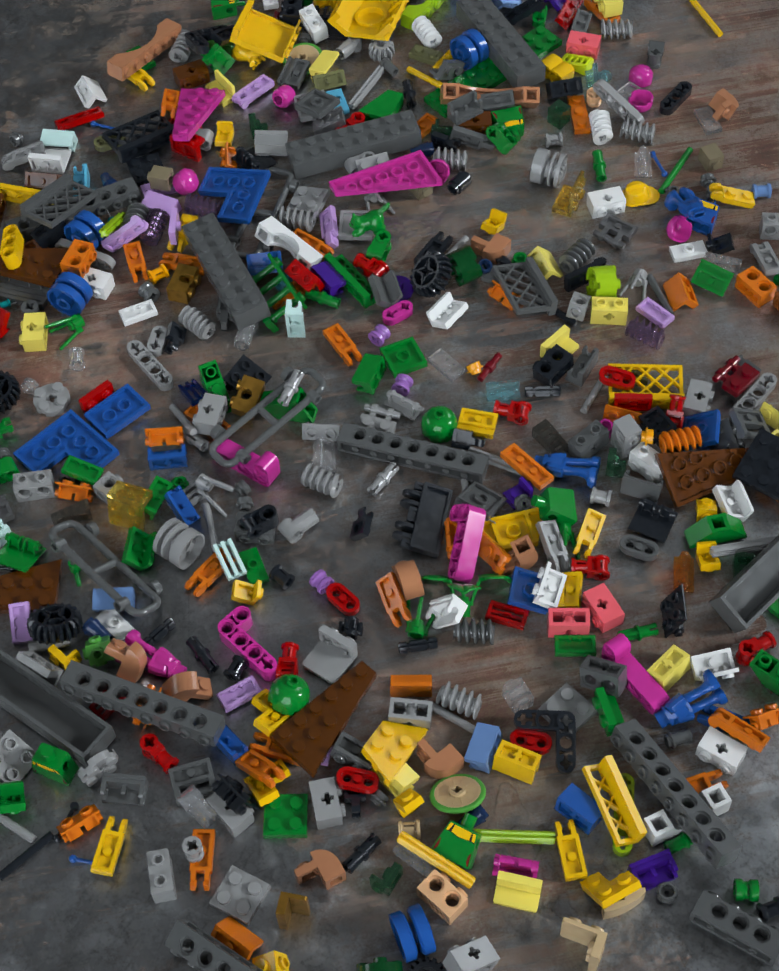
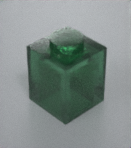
[547,99,571,130]

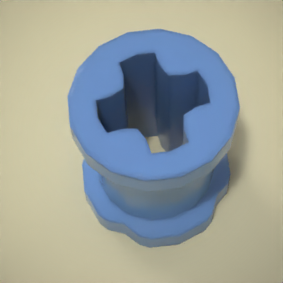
[751,183,772,199]

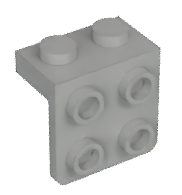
[302,624,358,684]
[0,729,36,782]

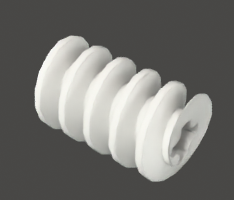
[412,16,442,49]
[589,110,613,146]

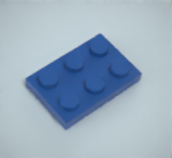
[84,383,151,440]

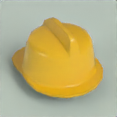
[622,181,660,207]

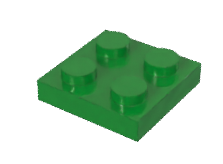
[380,336,428,379]
[263,794,308,839]

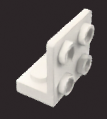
[28,147,72,175]

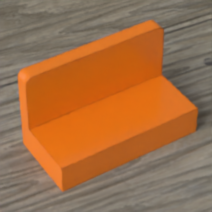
[663,272,699,311]
[390,675,432,697]
[211,916,264,961]

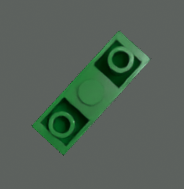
[198,359,232,414]
[684,513,747,549]
[749,649,779,696]

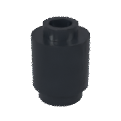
[447,171,472,195]

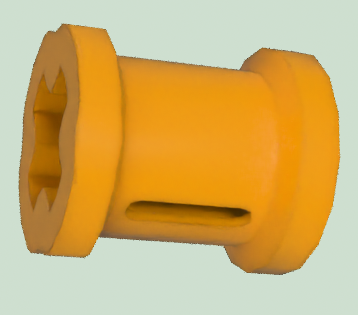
[147,263,170,285]

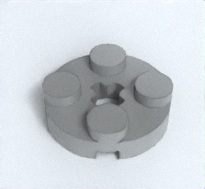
[33,382,71,417]
[78,749,119,787]

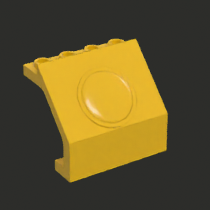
[327,0,409,41]

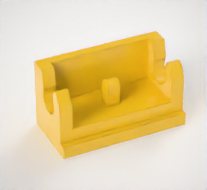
[492,739,542,785]

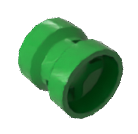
[733,878,759,902]

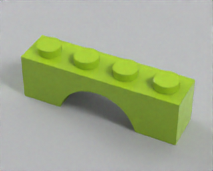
[400,0,446,31]

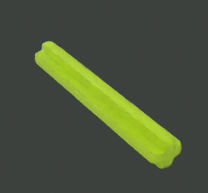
[99,212,125,238]
[473,829,556,845]

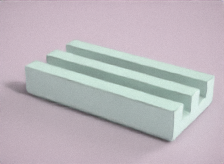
[212,538,247,581]

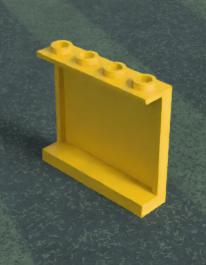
[229,0,302,63]

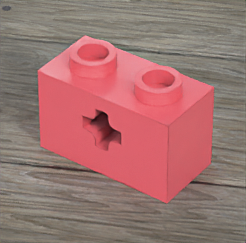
[566,30,602,60]
[581,583,625,634]
[547,608,590,638]

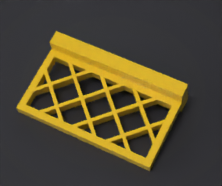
[608,363,685,409]

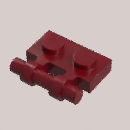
[712,355,760,398]

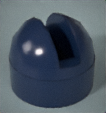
[479,259,492,274]

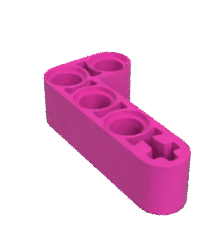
[216,439,281,487]
[448,503,486,583]
[217,606,277,682]
[601,633,670,715]

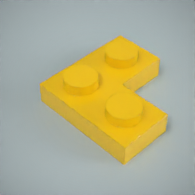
[251,688,297,737]
[243,759,291,807]
[580,871,642,909]

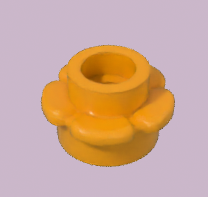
[466,361,483,376]
[641,427,654,446]

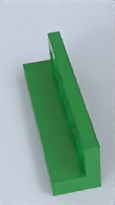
[324,252,376,309]

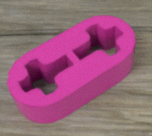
[382,300,413,326]

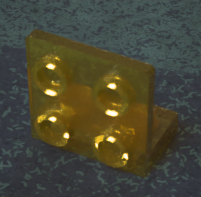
[552,170,586,217]
[107,480,153,531]

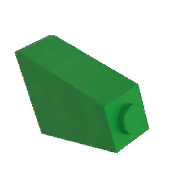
[359,90,404,122]
[259,387,318,423]

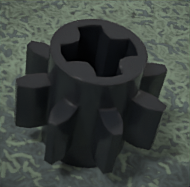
[338,616,363,640]

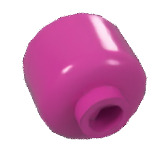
[272,84,296,109]

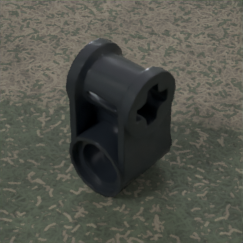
[240,504,279,539]

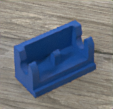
[246,250,283,276]
[147,443,188,471]
[164,485,201,526]
[216,724,249,766]
[554,783,602,836]

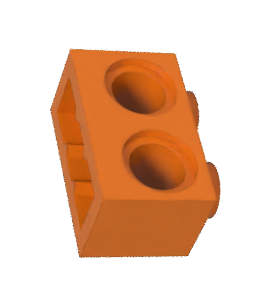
[60,239,97,278]
[734,266,777,308]

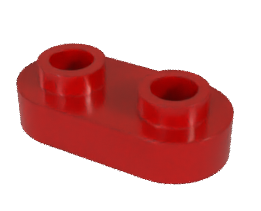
[599,365,636,391]
[326,583,360,616]
[509,729,552,755]
[336,766,379,794]

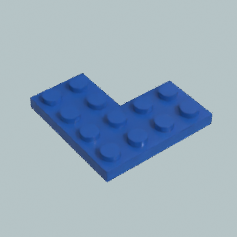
[198,167,271,224]
[13,409,120,472]

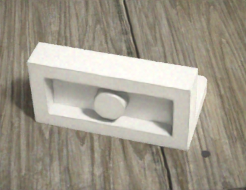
[74,75,107,108]

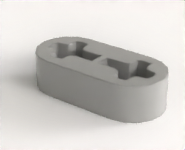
[147,325,168,357]

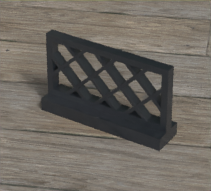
[101,110,174,164]

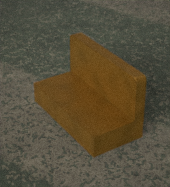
[275,891,310,930]

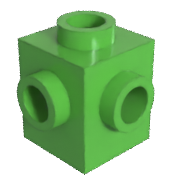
[82,635,114,666]

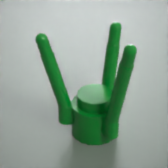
[44,314,85,350]
[548,522,581,561]
[405,596,435,639]

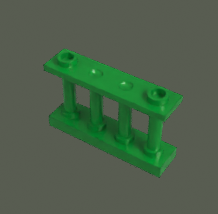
[252,253,308,333]

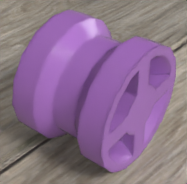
[368,324,391,347]
[391,374,413,397]
[309,569,334,595]

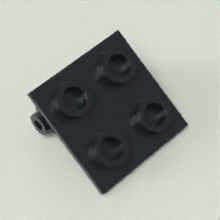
[231,146,278,170]
[223,354,272,399]
[628,497,679,543]
[660,584,687,638]
[212,773,262,816]

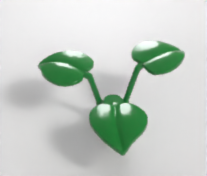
[421,574,512,617]

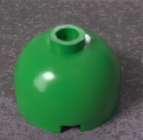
[421,405,458,444]
[268,674,310,716]

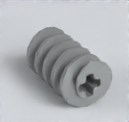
[600,19,633,40]
[169,29,193,63]
[619,117,656,145]
[433,147,468,171]
[279,206,317,232]
[178,305,218,340]
[300,463,343,498]
[435,681,482,720]

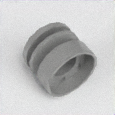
[530,147,567,189]
[153,517,205,570]

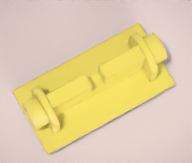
[760,401,779,430]

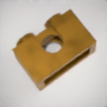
[166,263,201,304]
[229,375,266,420]

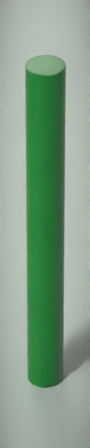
[658,147,693,194]

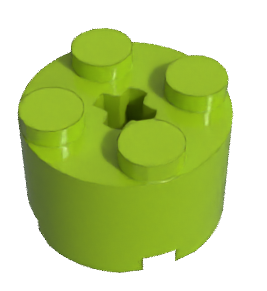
[586,265,621,301]

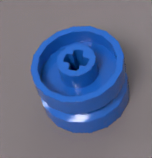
[450,28,489,70]
[63,210,107,250]
[47,272,93,316]
[388,903,436,963]

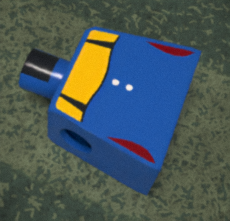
[682,197,719,236]

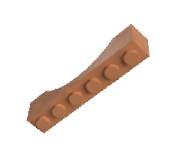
[107,18,181,82]
[440,83,540,108]

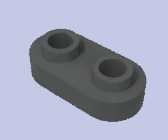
[619,534,659,561]

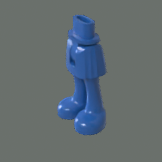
[664,187,706,220]
[535,453,601,489]
[654,669,728,729]

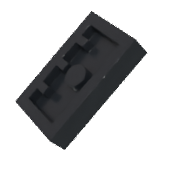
[638,405,677,448]

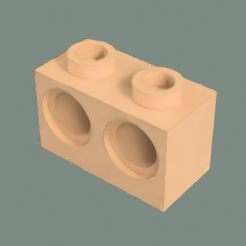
[417,869,468,925]

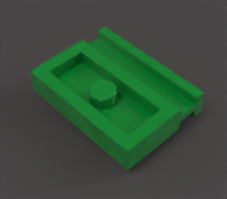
[690,259,735,297]

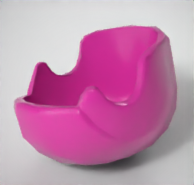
[629,64,653,88]
[628,89,654,113]
[430,158,450,184]
[173,168,199,196]
[666,215,692,243]

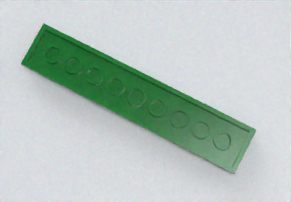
[424,25,562,118]

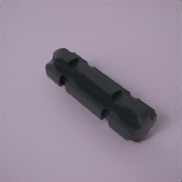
[525,385,561,397]
[143,617,176,646]
[398,636,438,654]

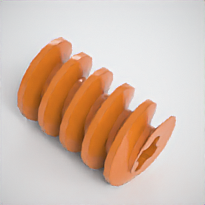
[659,425,702,453]

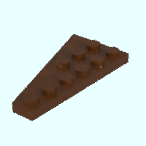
[0,248,69,288]
[654,448,748,508]
[0,559,63,614]
[270,661,376,778]

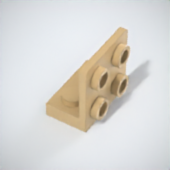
[560,917,608,971]

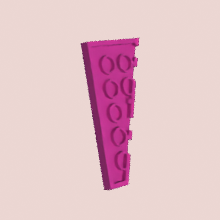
[172,88,226,142]
[329,150,442,197]

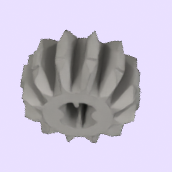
[368,39,395,63]

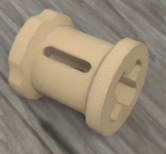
[398,819,421,839]

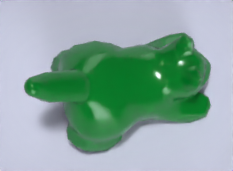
[349,202,390,237]

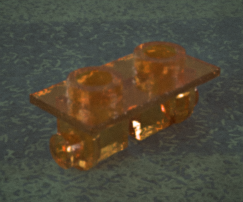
[673,551,694,593]

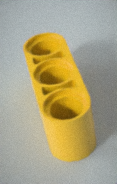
[0,224,24,270]

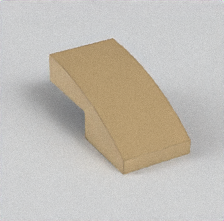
[601,887,646,920]

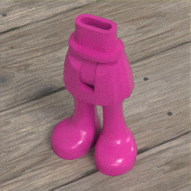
[115,629,187,679]

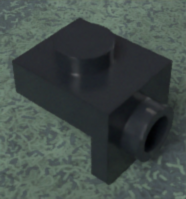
[706,233,735,256]

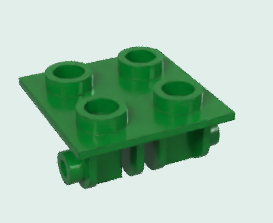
[0,532,47,573]

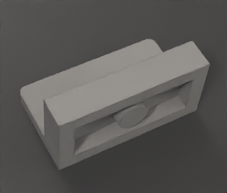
[254,130,288,156]

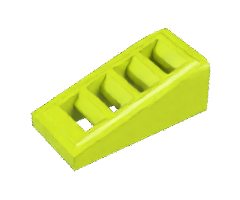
[562,53,594,76]

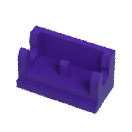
[311,261,347,297]
[627,849,678,891]

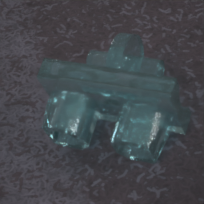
[585,63,612,89]
[486,379,520,402]

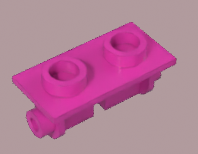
[492,854,539,879]

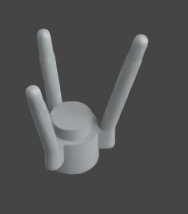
[364,192,395,214]
[618,268,648,301]
[195,473,234,517]

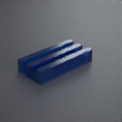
[178,378,207,407]

